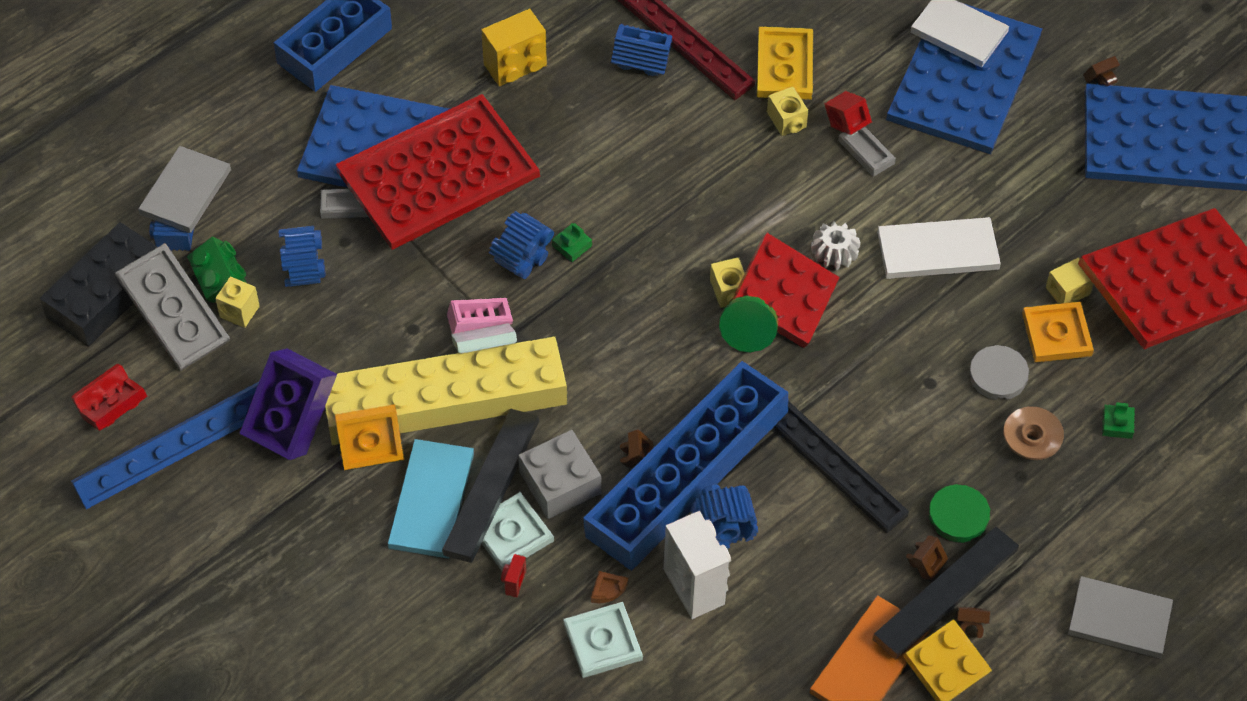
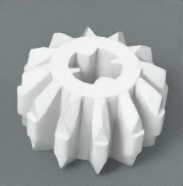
[811,221,860,270]

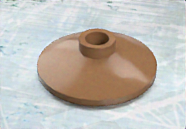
[1003,407,1064,460]

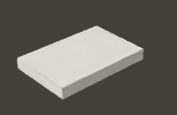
[910,0,1009,68]

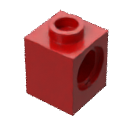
[824,91,872,135]

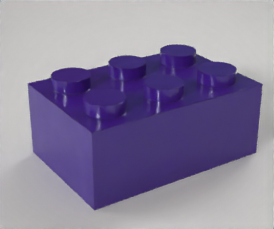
[240,348,337,460]

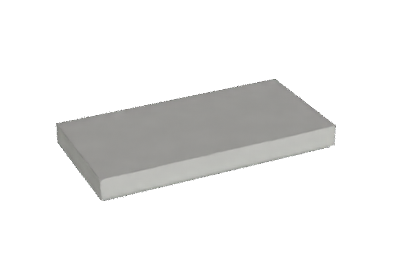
[115,243,230,371]

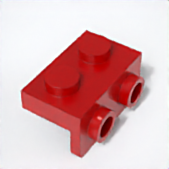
[71,364,148,431]

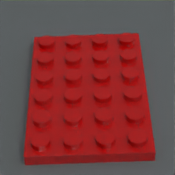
[336,94,540,250]
[1078,208,1247,349]

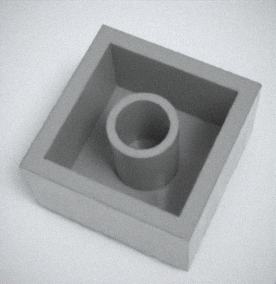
[519,430,601,519]

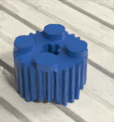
[489,211,554,279]
[279,226,326,287]
[691,484,758,549]

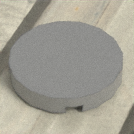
[970,345,1029,400]

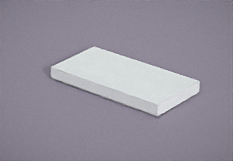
[877,217,1001,279]

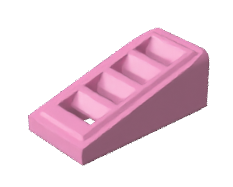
[447,298,513,334]

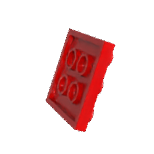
[732,233,840,348]

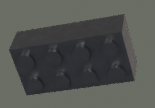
[40,222,158,347]

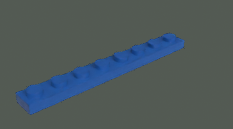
[71,382,259,509]

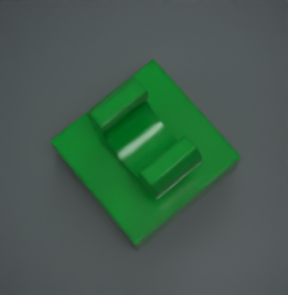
[552,223,592,262]
[1102,402,1135,439]

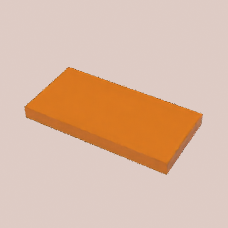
[810,595,930,701]

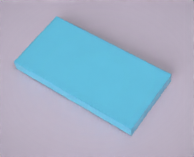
[388,439,474,558]

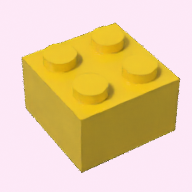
[481,9,547,86]

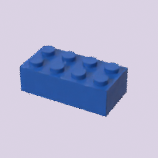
[274,0,392,92]

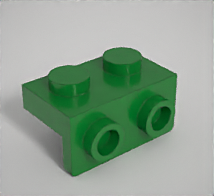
[187,236,247,303]

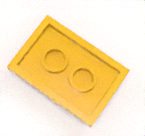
[757,27,813,100]

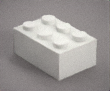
[664,511,731,619]

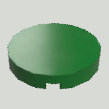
[719,296,779,353]
[929,484,990,543]

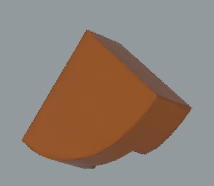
[591,571,629,604]

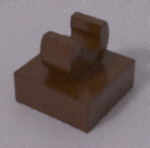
[1083,56,1120,87]
[620,429,654,467]
[906,535,948,581]
[955,606,990,638]

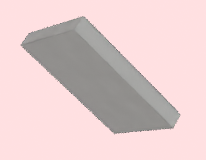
[139,146,231,233]
[1068,576,1173,659]

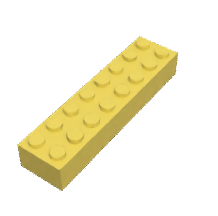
[325,337,567,445]

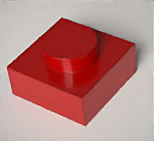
[501,554,526,598]

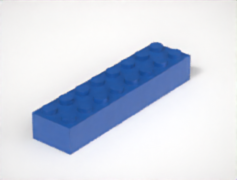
[583,361,788,571]

